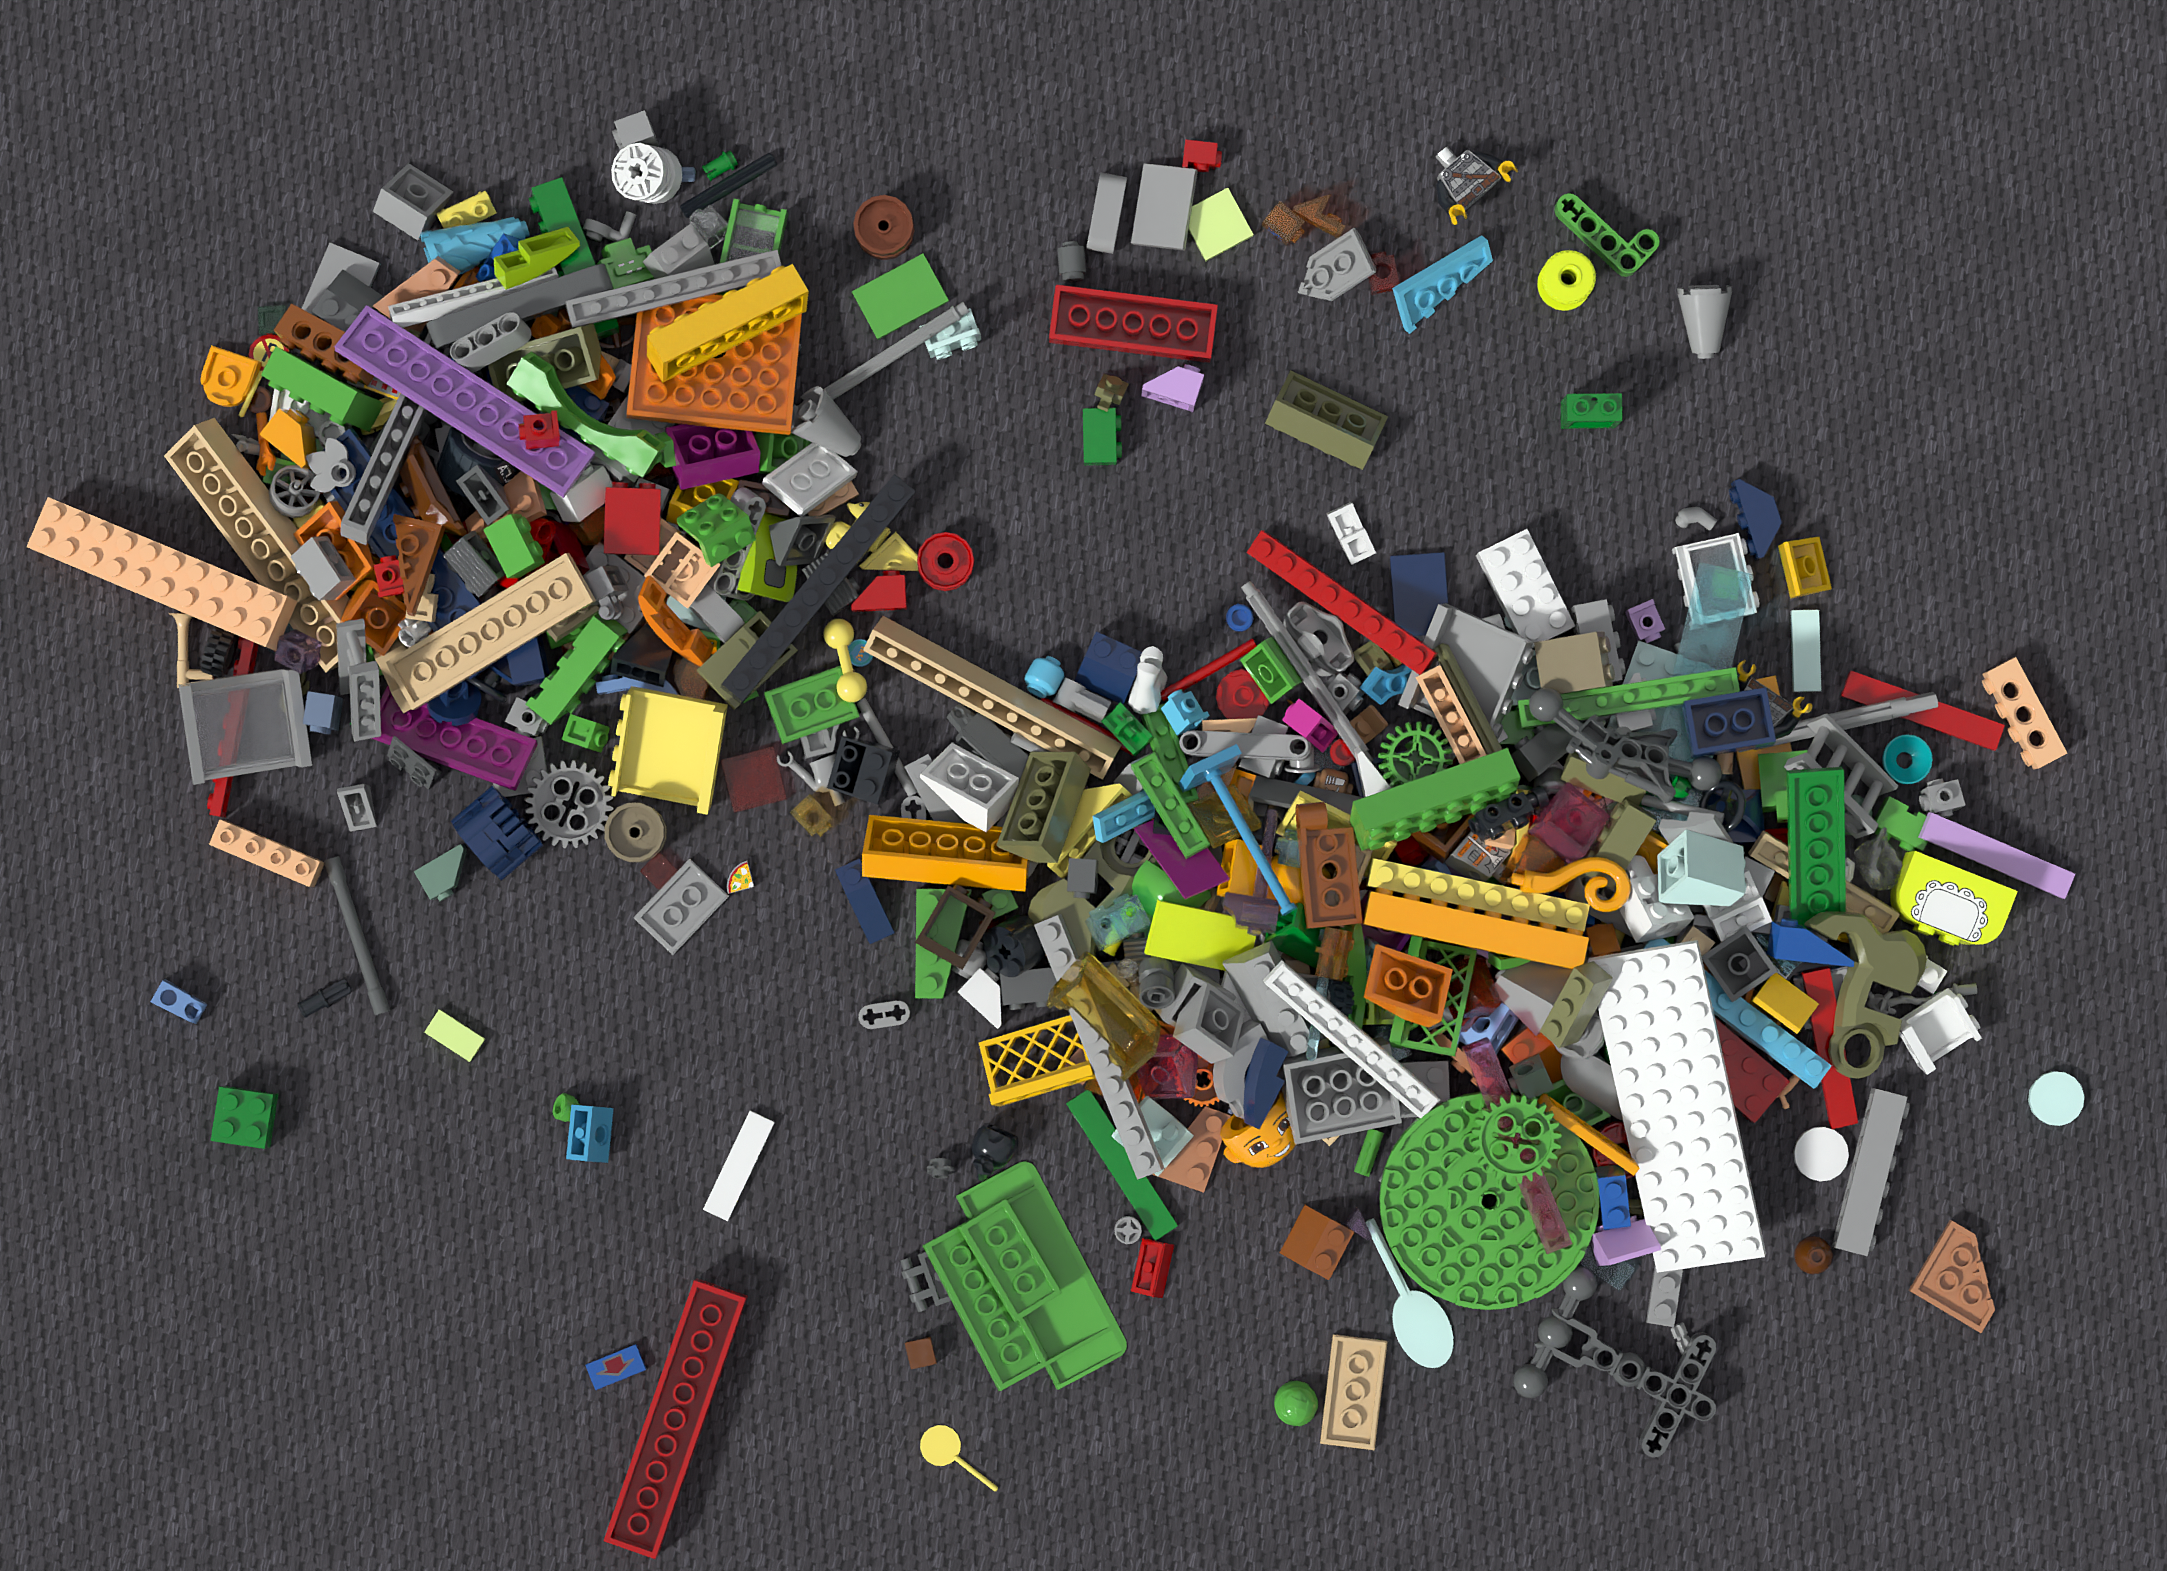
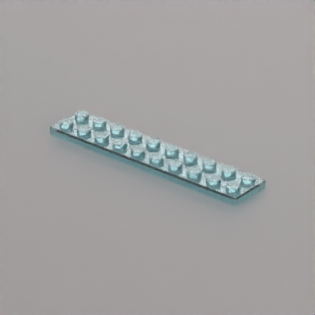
[1642,562,1753,833]

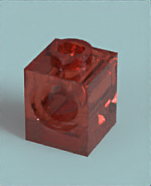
[1368,252,1399,295]

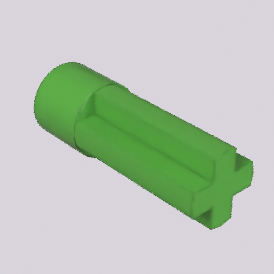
[1354,1129,1384,1177]

